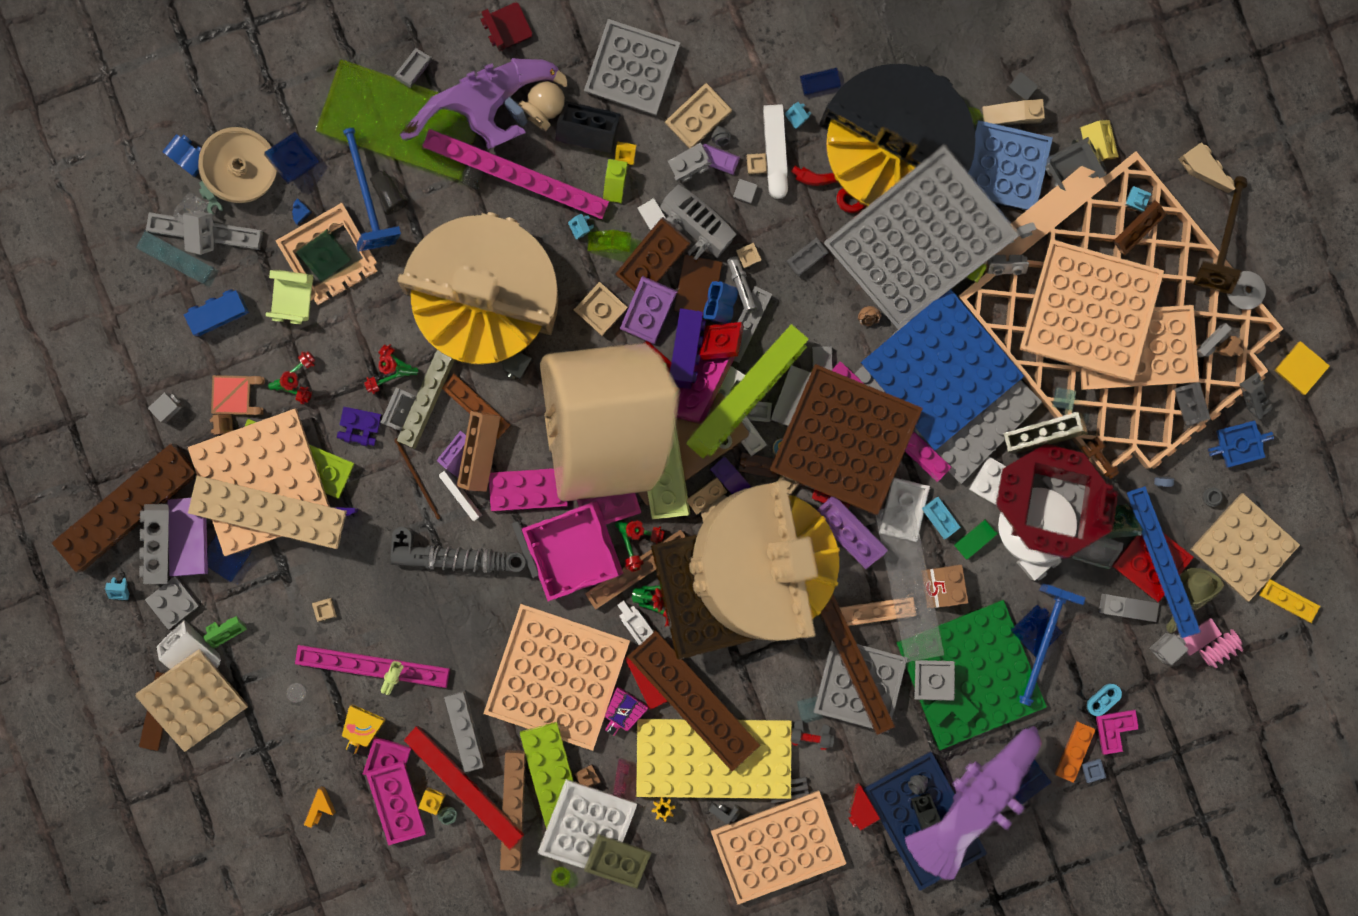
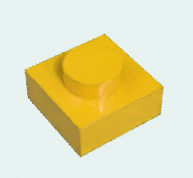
[615,142,636,165]

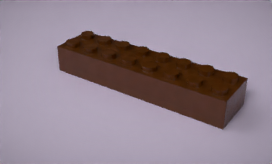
[52,443,197,572]

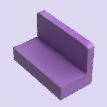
[436,431,466,478]

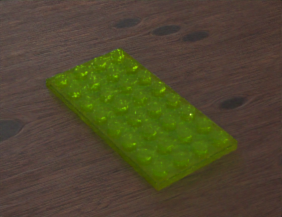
[315,59,477,181]

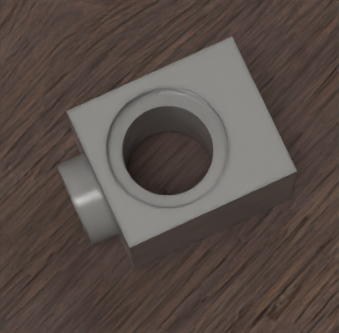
[148,392,182,423]

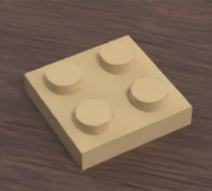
[574,282,628,336]

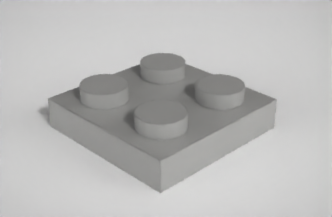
[145,576,200,630]
[915,660,955,701]

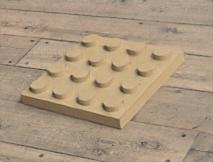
[1190,493,1300,602]
[136,649,248,752]

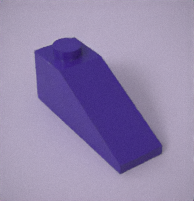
[710,457,751,494]

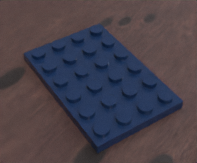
[863,751,987,891]

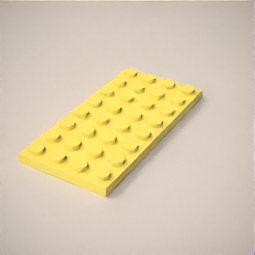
[636,719,791,799]

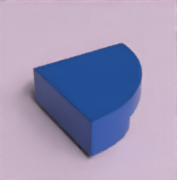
[292,198,312,226]

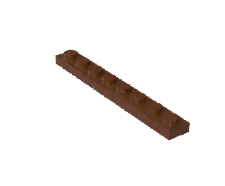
[820,594,895,735]

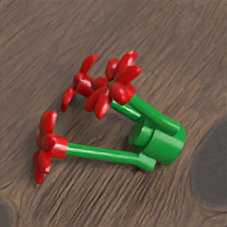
[632,586,669,627]

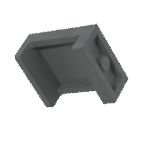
[1045,137,1107,191]

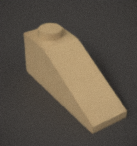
[982,99,1044,125]

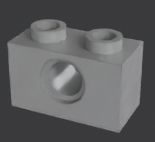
[1149,633,1189,665]

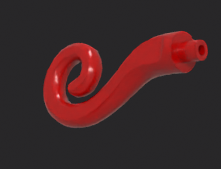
[791,165,866,214]

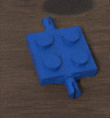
[1208,421,1274,468]

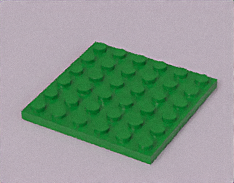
[896,600,1047,750]

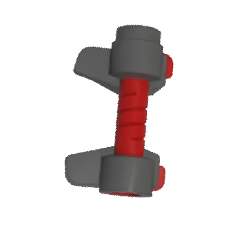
[791,720,834,750]

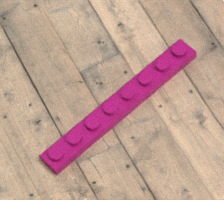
[831,361,951,482]

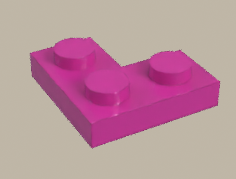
[1096,709,1138,754]

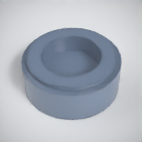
[1154,477,1174,487]

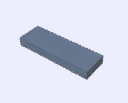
[505,97,528,126]

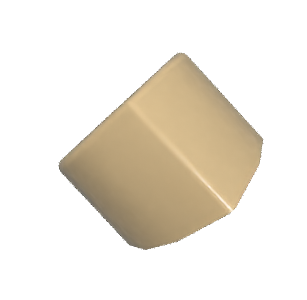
[540,343,677,501]

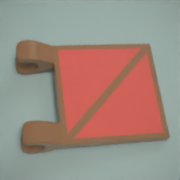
[211,375,265,415]

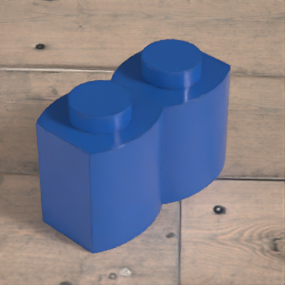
[162,134,201,177]
[703,281,738,324]

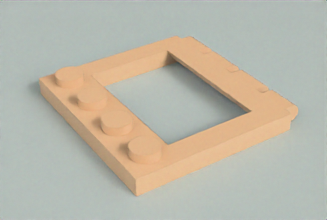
[276,203,377,305]

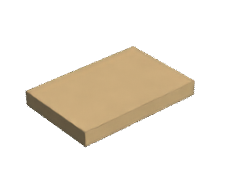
[665,83,732,149]

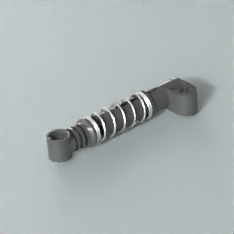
[391,527,527,573]

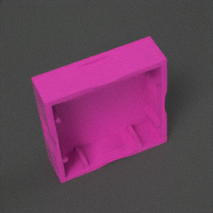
[522,501,624,601]

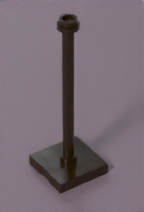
[1193,176,1248,294]

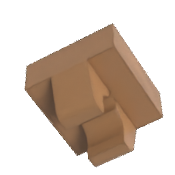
[1216,335,1244,357]
[210,414,233,434]
[575,764,601,787]

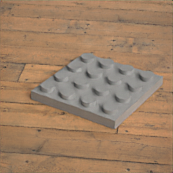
[584,19,680,116]
[813,640,907,733]

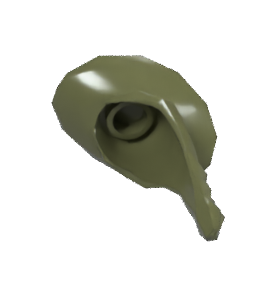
[1166,568,1224,633]

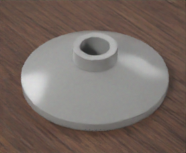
[1227,271,1266,310]

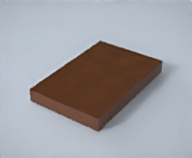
[674,255,722,317]

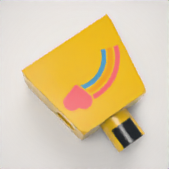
[342,704,386,754]

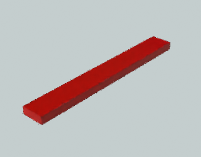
[404,726,525,850]

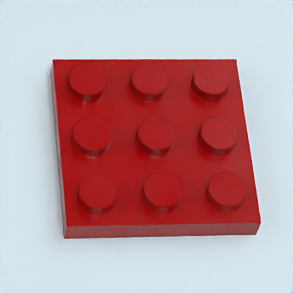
[1112,530,1194,602]

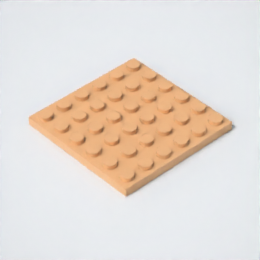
[1019,239,1164,382]
[188,409,330,556]
[483,604,630,751]

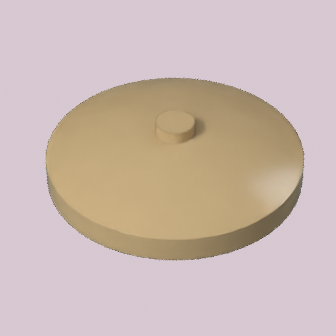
[198,127,277,203]

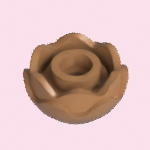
[858,306,882,326]

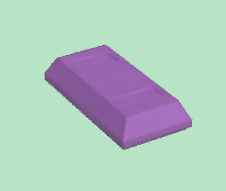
[704,144,740,175]

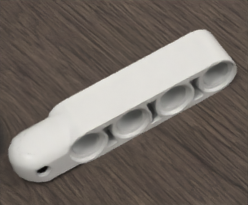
[763,104,788,199]

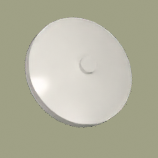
[998,488,1077,564]

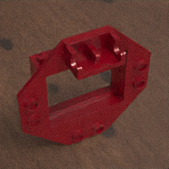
[996,444,1118,559]

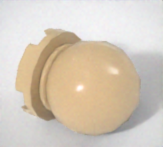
[518,81,565,131]

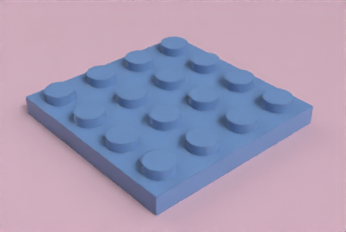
[968,120,1053,211]

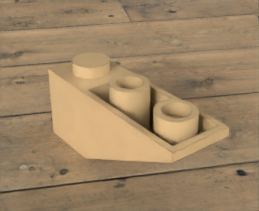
[1179,142,1236,193]

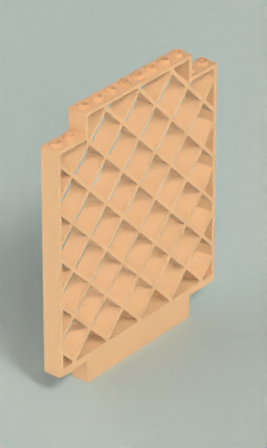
[958,151,1283,475]

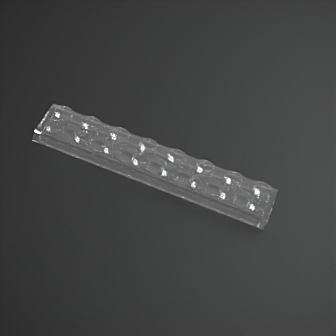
[875,503,944,663]

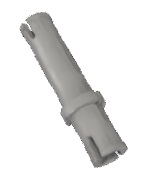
[727,256,757,313]

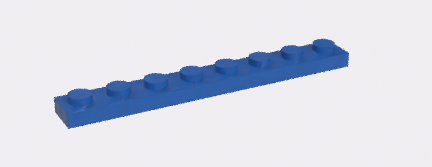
[1126,486,1201,639]

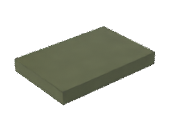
[584,834,651,889]

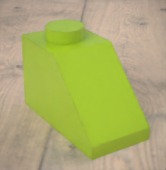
[603,159,628,203]

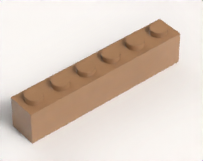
[500,750,526,871]

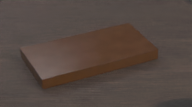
[615,217,692,292]

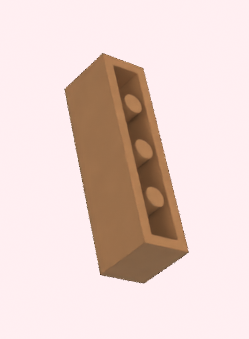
[457,411,501,492]

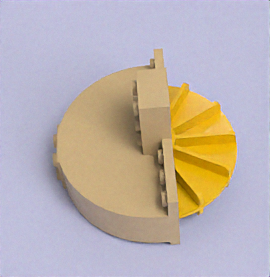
[398,212,558,364]
[690,481,840,640]

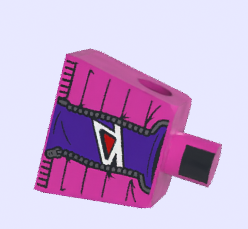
[605,687,648,736]

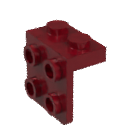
[480,2,532,52]

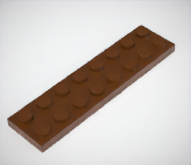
[627,631,761,771]

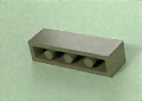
[1004,412,1088,454]

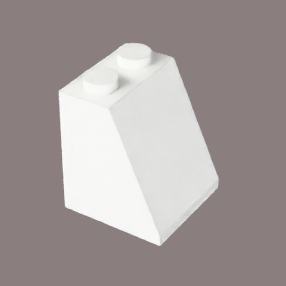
[157,619,221,669]

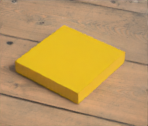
[1274,341,1329,395]

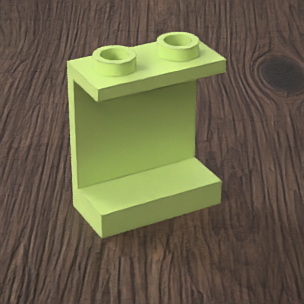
[266,270,313,324]

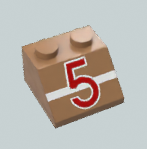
[921,564,968,608]

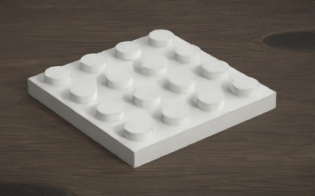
[538,779,637,868]

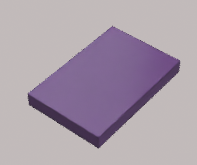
[620,276,678,344]

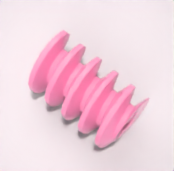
[1199,629,1243,669]

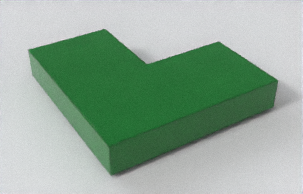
[924,686,979,725]

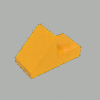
[304,786,336,828]

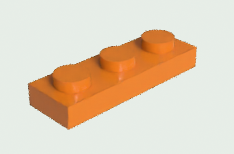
[1055,721,1096,783]

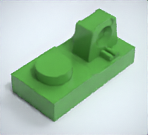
[203,616,247,648]

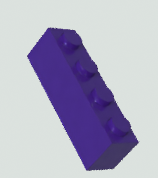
[669,308,706,389]

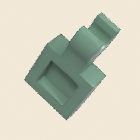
[199,181,223,216]

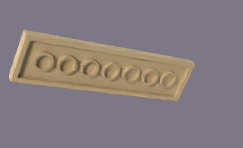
[188,476,347,549]

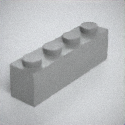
[444,691,486,772]

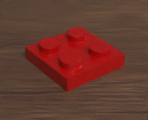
[700,322,744,360]

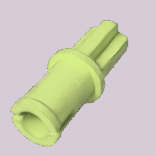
[381,661,403,695]

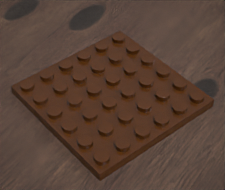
[770,364,923,516]

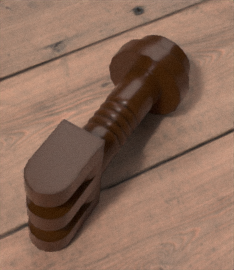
[1081,436,1119,479]

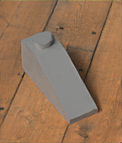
[1099,594,1159,622]

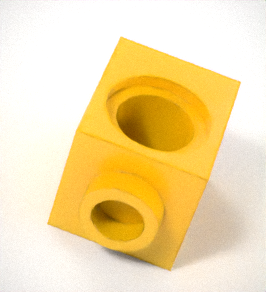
[419,787,446,815]

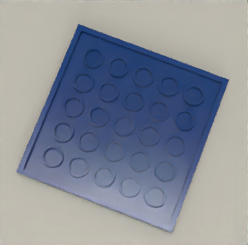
[860,289,1024,451]

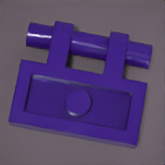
[337,407,382,446]

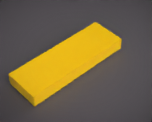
[1259,579,1320,623]

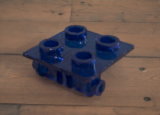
[1011,605,1063,658]

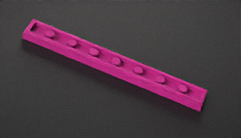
[295,645,450,688]

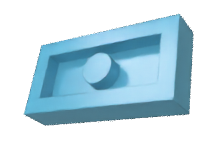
[922,497,961,539]

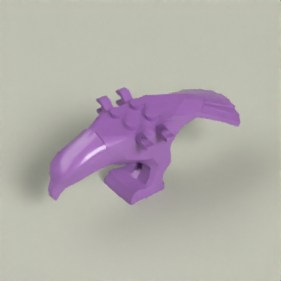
[905,726,1042,880]

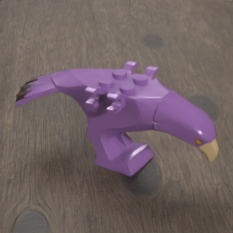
[399,58,567,149]

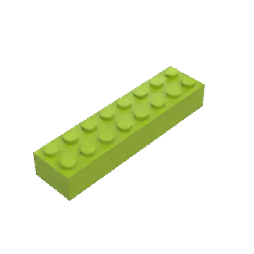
[686,324,809,459]

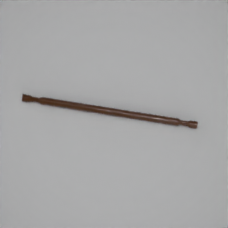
[394,438,441,520]

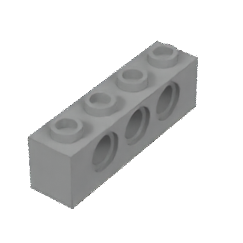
[139,504,169,584]

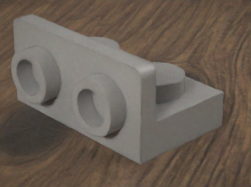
[668,143,712,183]

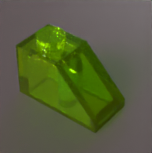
[587,230,631,253]

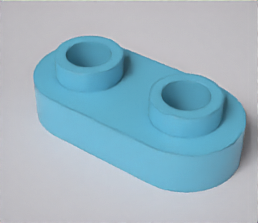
[1087,683,1122,716]

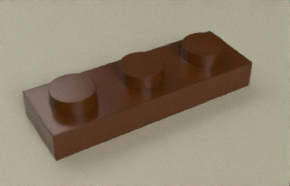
[1114,201,1166,255]

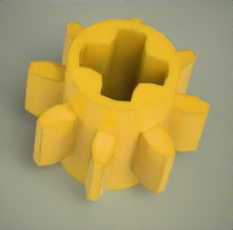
[651,797,675,821]

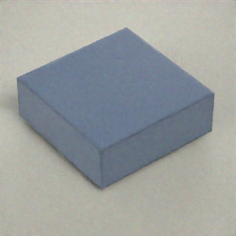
[1081,759,1106,783]

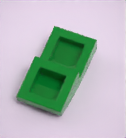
[954,519,998,560]

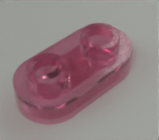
[613,758,630,798]

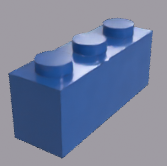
[184,289,250,337]

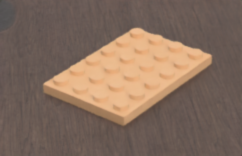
[1080,305,1199,390]
[711,790,846,904]

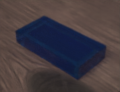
[800,68,841,96]

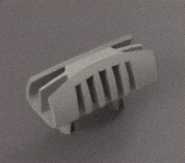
[660,184,736,260]

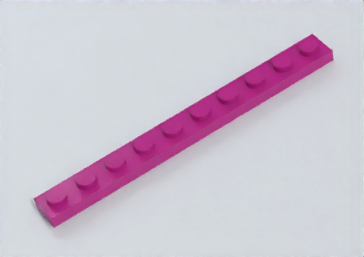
[423,128,609,219]

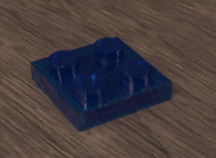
[264,132,319,184]

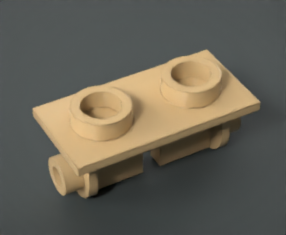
[687,477,727,515]

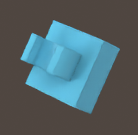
[785,102,811,129]
[1125,186,1151,212]
[568,214,594,240]
[105,578,130,600]

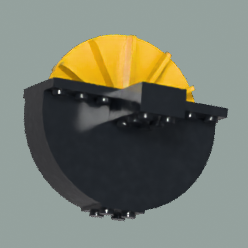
[819,64,976,206]

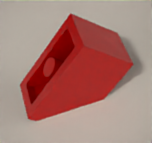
[848,783,880,831]

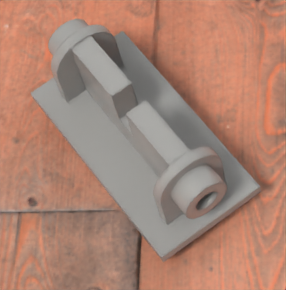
[988,255,1029,275]

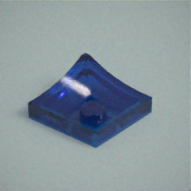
[207,535,253,582]

